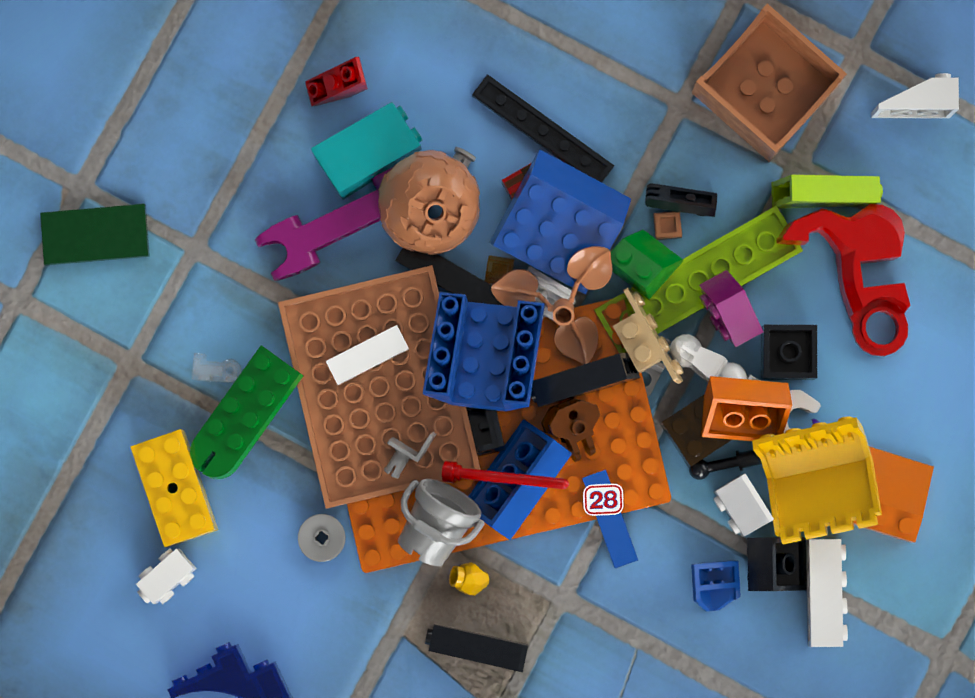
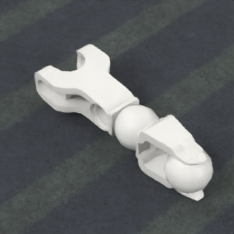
[669,334,821,433]

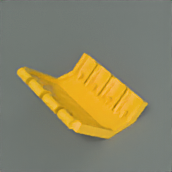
[752,416,882,544]

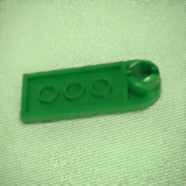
[190,345,304,479]

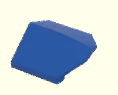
[691,560,741,611]

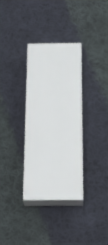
[326,325,409,385]

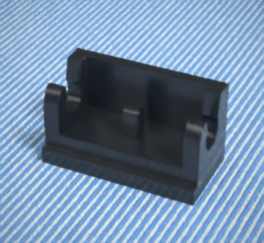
[466,407,506,456]

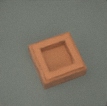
[653,212,682,240]

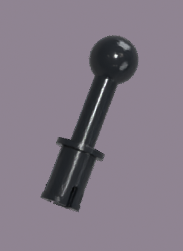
[689,450,762,480]

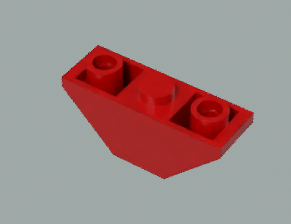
[305,57,368,106]

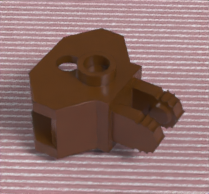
[541,398,601,462]

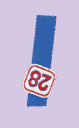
[582,470,638,568]

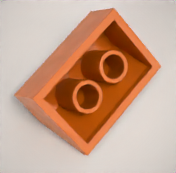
[701,376,792,441]

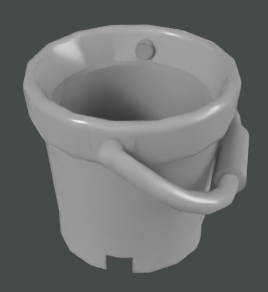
[398,479,485,567]

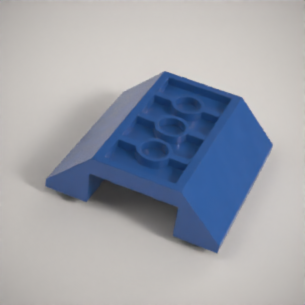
[423,292,545,411]

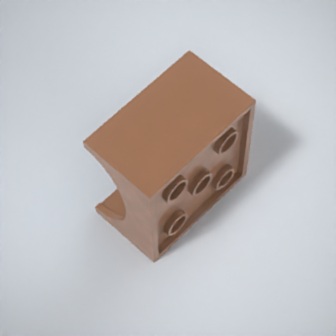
[692,3,847,162]

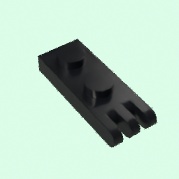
[645,183,717,217]

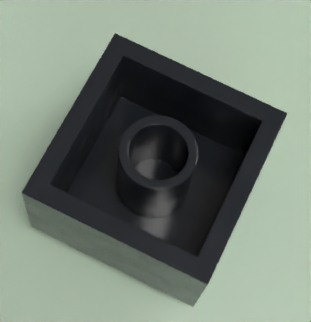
[761,324,817,380]

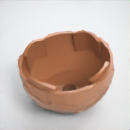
[378,150,480,255]

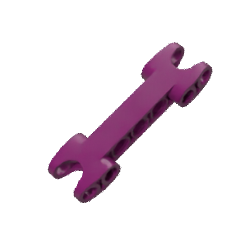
[255,168,434,281]

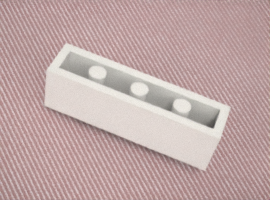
[806,539,848,647]

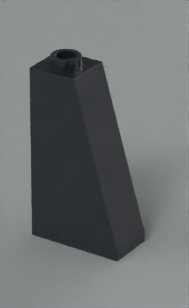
[531,353,640,407]
[425,624,528,672]

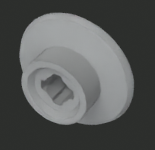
[298,514,346,562]

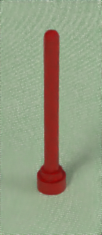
[442,461,569,489]

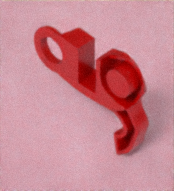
[776,204,911,356]

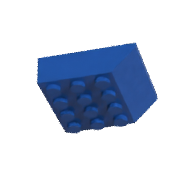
[489,149,631,295]

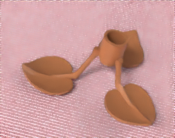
[491,246,612,365]

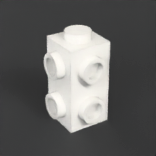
[136,548,197,605]

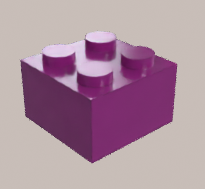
[699,270,763,347]

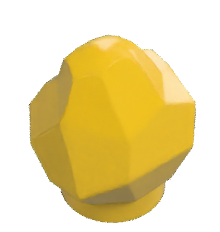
[449,562,489,596]

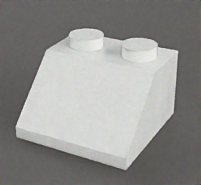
[713,474,774,537]

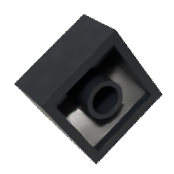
[747,537,807,591]

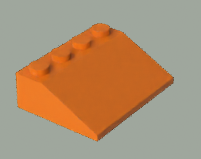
[853,446,934,543]

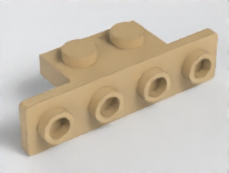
[613,288,683,384]

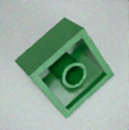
[611,230,683,299]

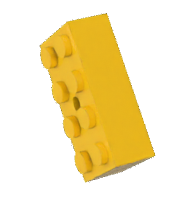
[130,429,218,547]

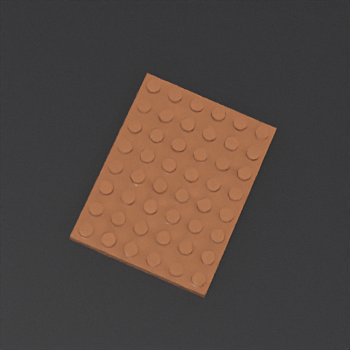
[278,265,481,509]

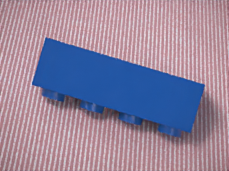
[469,419,572,540]

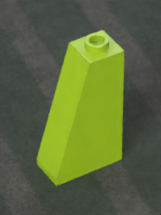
[771,175,883,208]

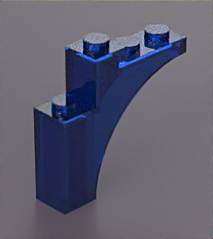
[167,642,293,698]

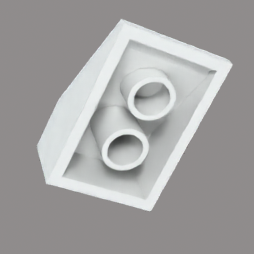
[871,73,959,118]

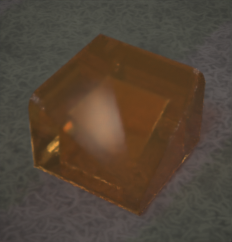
[485,255,515,284]

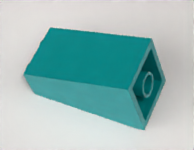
[311,102,423,200]

